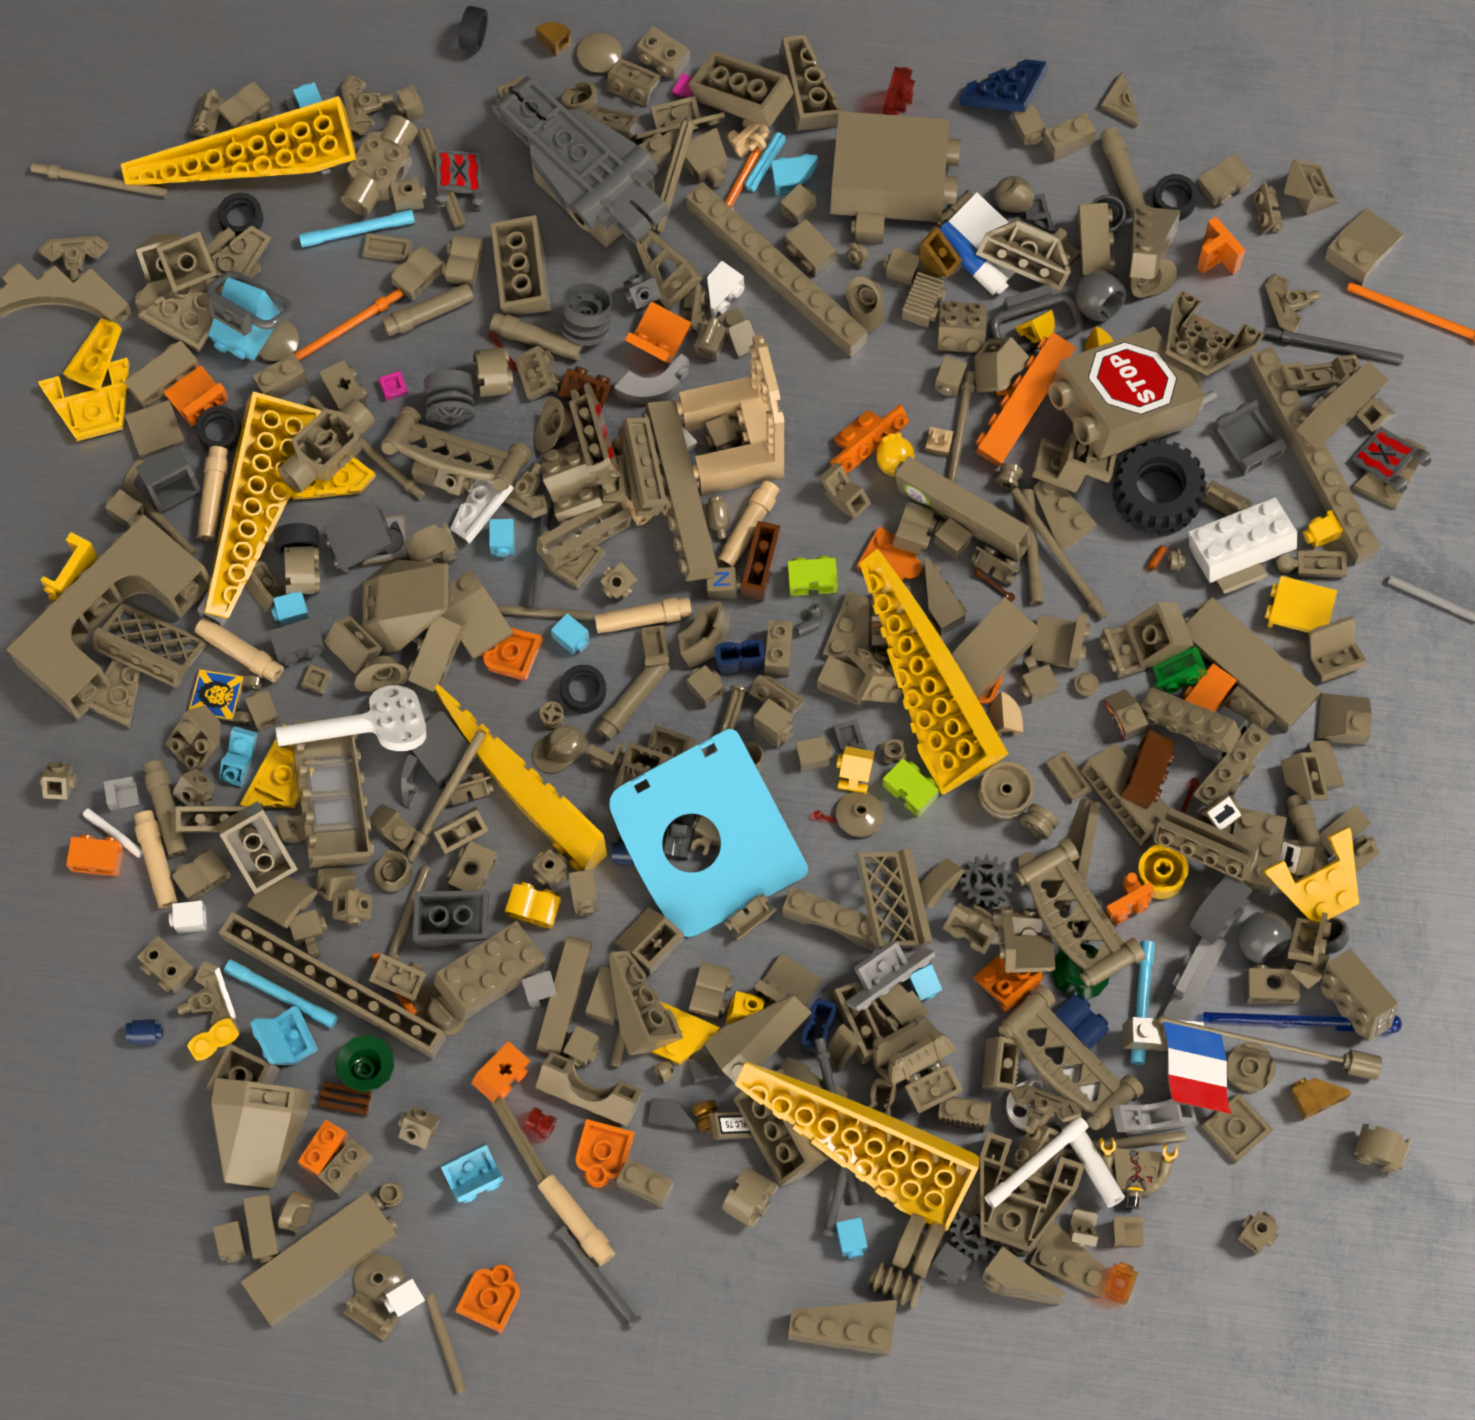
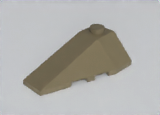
[608,951,683,1055]
[704,994,812,1083]

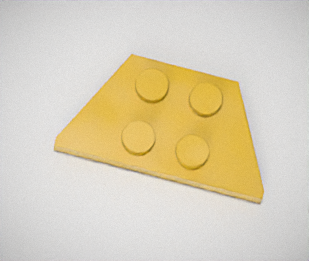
[240,724,316,809]
[650,1001,720,1065]

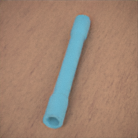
[299,209,415,248]
[1130,941,1155,1065]
[224,959,339,1029]

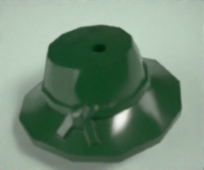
[1051,944,1109,1000]
[335,1035,395,1093]

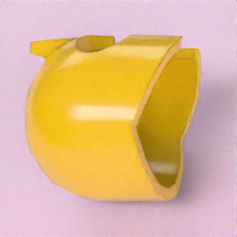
[876,433,915,477]

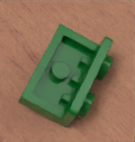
[1153,647,1207,694]

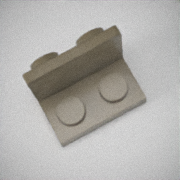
[754,954,822,1005]
[898,1062,963,1114]

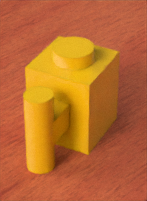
[836,746,874,794]

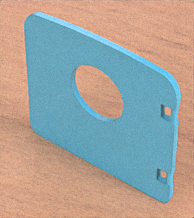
[609,729,808,937]

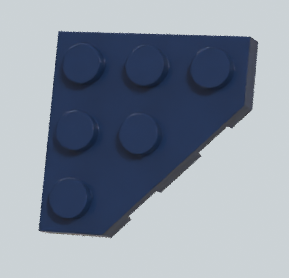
[959,59,1048,112]

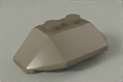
[976,219,1071,292]

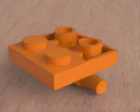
[1105,873,1155,926]
[973,955,1043,1013]

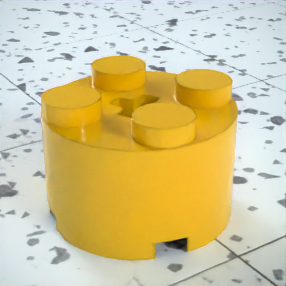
[1136,844,1188,899]

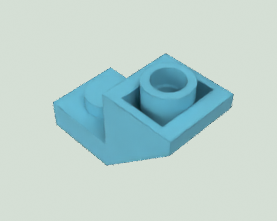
[218,726,257,787]

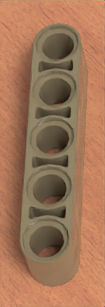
[536,936,592,1056]

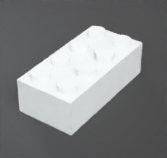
[1189,497,1297,583]

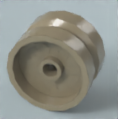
[978,761,1034,820]
[892,1212,947,1279]

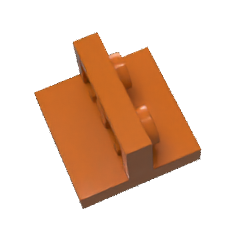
[1197,216,1245,275]

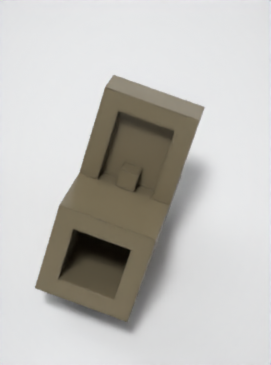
[819,462,871,519]

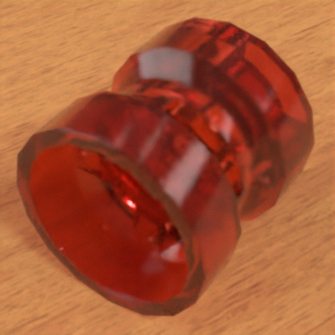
[524,1107,558,1141]

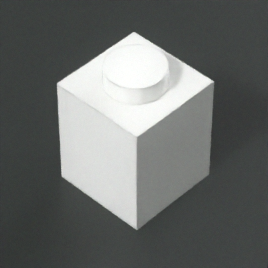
[169,901,207,934]
[383,1276,425,1317]

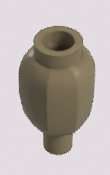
[705,496,730,541]

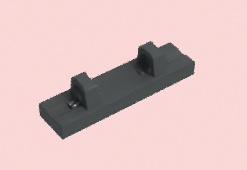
[664,814,696,860]

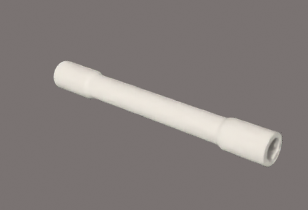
[984,1117,1088,1209]

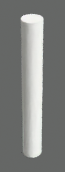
[82,808,143,858]

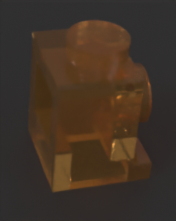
[1102,1262,1138,1305]

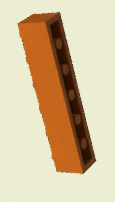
[974,332,1076,468]

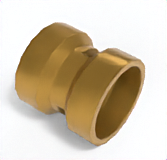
[692,1100,718,1133]

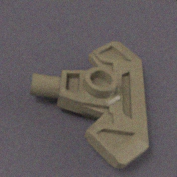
[341,75,394,136]
[39,236,109,283]
[1265,274,1321,333]
[504,462,549,518]
[177,961,236,1026]
[1011,1084,1082,1134]

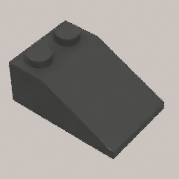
[413,890,489,947]

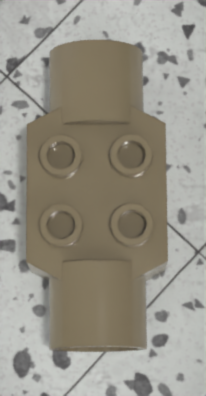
[341,115,418,216]
[278,399,376,493]

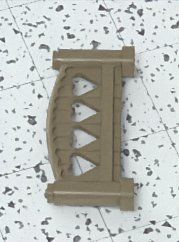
[381,407,531,491]
[1014,837,1146,987]
[998,984,1144,1130]

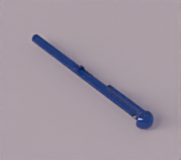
[1203,1012,1402,1034]

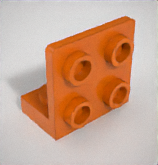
[625,302,691,365]
[164,366,229,427]

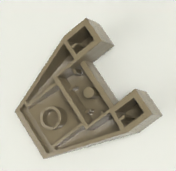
[979,1132,1085,1253]

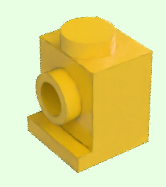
[1303,509,1343,550]

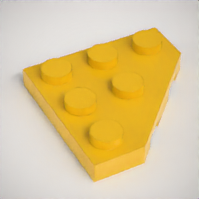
[275,457,376,500]

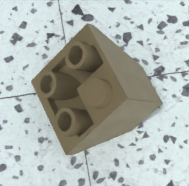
[165,705,220,773]

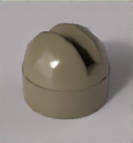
[653,1061,675,1084]

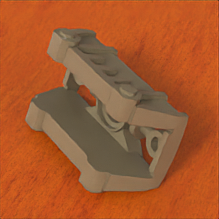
[873,1015,956,1087]

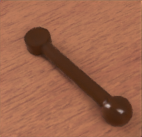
[974,568,1015,602]

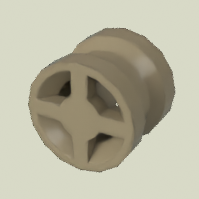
[995,462,1023,491]
[539,701,564,730]

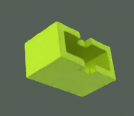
[788,556,838,596]
[882,758,939,817]

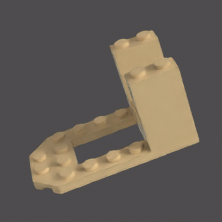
[676,334,784,496]

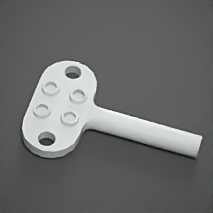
[275,685,426,751]
[1006,1063,1125,1207]

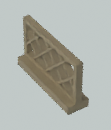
[92,603,207,688]
[855,849,933,950]

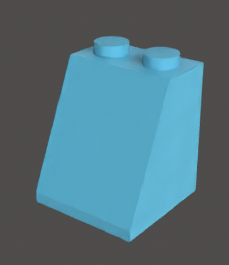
[208,277,280,361]

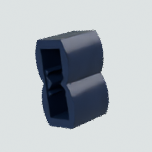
[715,639,765,674]
[1054,994,1110,1050]
[801,998,836,1055]

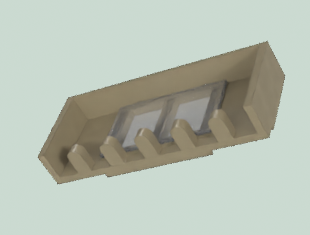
[292,719,374,868]

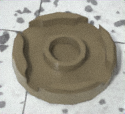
[1226,1042,1275,1093]

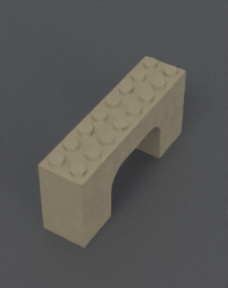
[6,515,210,720]

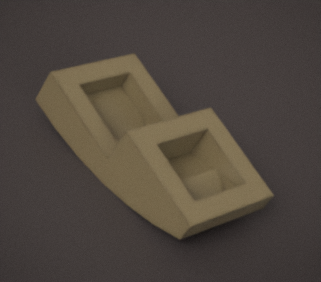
[1319,805,1371,857]
[920,858,965,909]

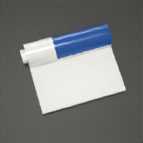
[940,192,1015,295]

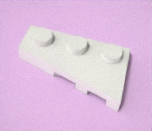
[450,465,514,544]

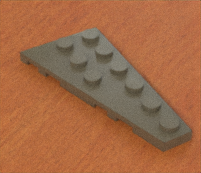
[138,226,271,352]

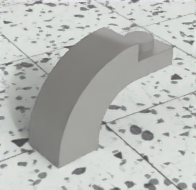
[614,353,689,406]
[1112,1099,1197,1135]

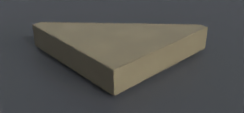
[1100,72,1140,127]

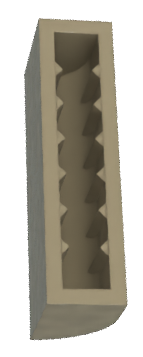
[1080,743,1169,846]

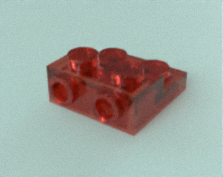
[883,67,916,115]

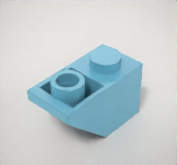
[771,154,818,196]

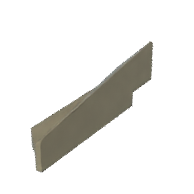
[1046,798,1101,912]

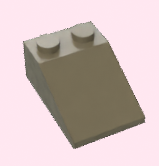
[1324,208,1404,285]
[444,570,513,660]
[982,1247,1065,1306]

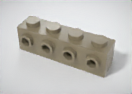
[1140,687,1241,754]

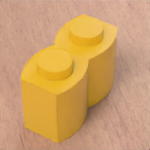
[505,882,561,929]
[187,1017,240,1061]

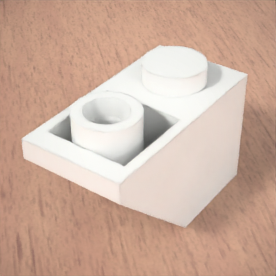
[707,261,745,318]

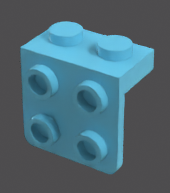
[250,1006,318,1065]
[440,1143,504,1203]

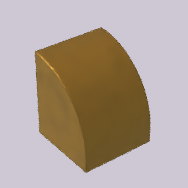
[535,22,572,56]

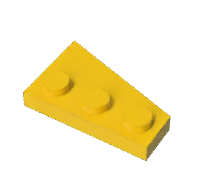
[63,318,122,391]

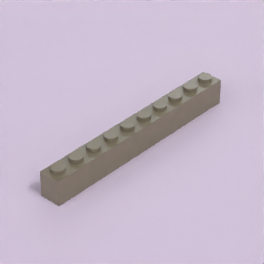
[686,182,868,358]
[1248,346,1380,566]
[219,912,447,1060]

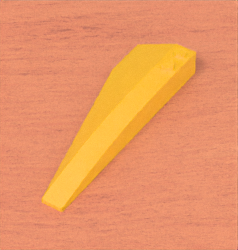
[120,96,357,185]
[204,391,321,619]
[860,550,1009,795]
[434,684,607,872]
[735,1062,980,1231]

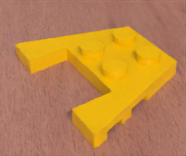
[38,358,130,442]
[1262,826,1359,922]

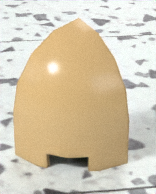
[989,692,1023,737]

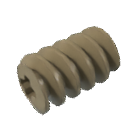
[866,1260,924,1310]

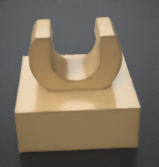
[925,427,953,456]

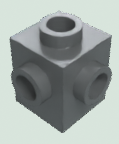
[622,271,662,309]

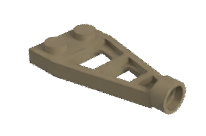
[635,230,703,310]

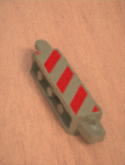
[569,383,621,494]

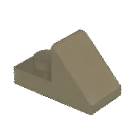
[718,307,755,359]
[370,804,417,853]

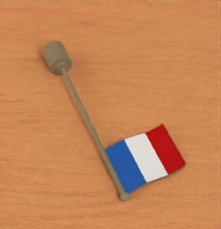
[1158,1014,1382,1114]

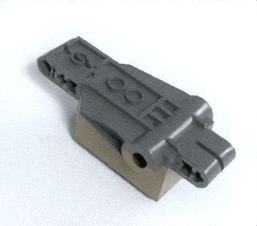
[492,76,670,248]

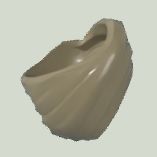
[560,81,597,114]
[994,176,1034,213]

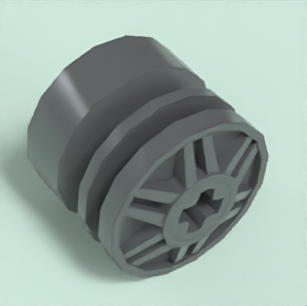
[560,283,612,346]
[424,370,475,426]

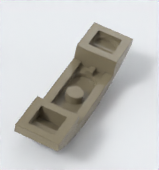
[1280,354,1361,390]

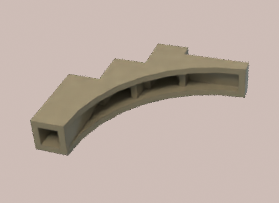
[0,263,132,325]

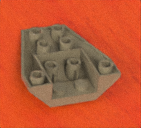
[1165,291,1264,375]
[362,560,449,656]
[210,1078,311,1189]

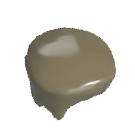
[372,850,413,892]
[278,1191,314,1234]

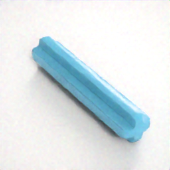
[744,132,786,192]

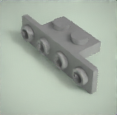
[1163,937,1227,1021]
[846,940,936,1011]

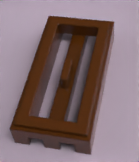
[318,1081,373,1117]

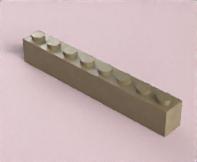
[642,400,718,581]

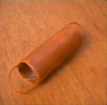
[1145,541,1170,573]

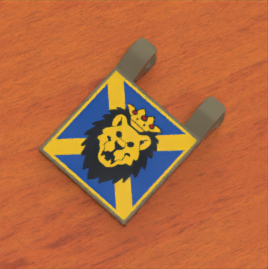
[188,669,262,726]

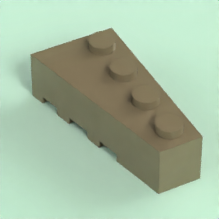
[788,1300,897,1355]

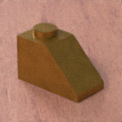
[919,227,962,277]
[1289,1078,1351,1120]

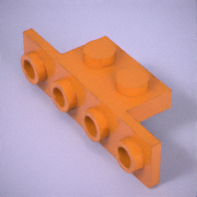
[829,404,909,474]

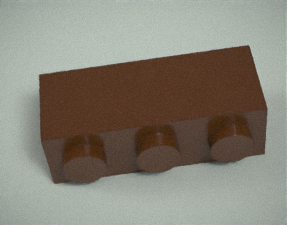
[741,521,781,601]
[1121,730,1176,809]

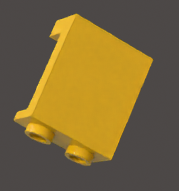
[40,532,98,603]
[1265,576,1337,633]

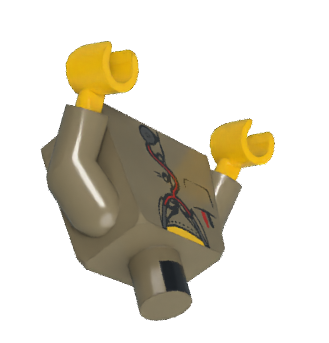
[1099,1137,1178,1209]

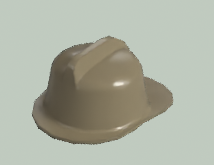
[1124,259,1177,298]
[846,276,884,331]
[534,397,573,453]
[354,655,409,692]
[533,725,587,773]
[414,983,466,1036]

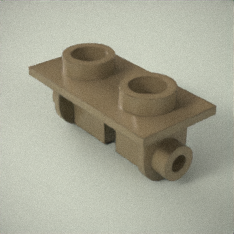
[190,89,226,137]
[1253,183,1283,235]
[682,283,709,333]
[1203,480,1253,516]
[971,545,1021,585]
[442,772,494,806]
[1330,834,1380,873]
[724,893,776,940]
[343,1292,399,1341]

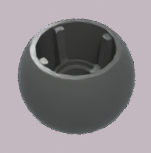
[1075,270,1126,321]
[1238,911,1293,964]

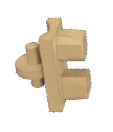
[727,119,770,159]

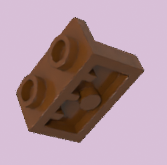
[558,366,615,412]

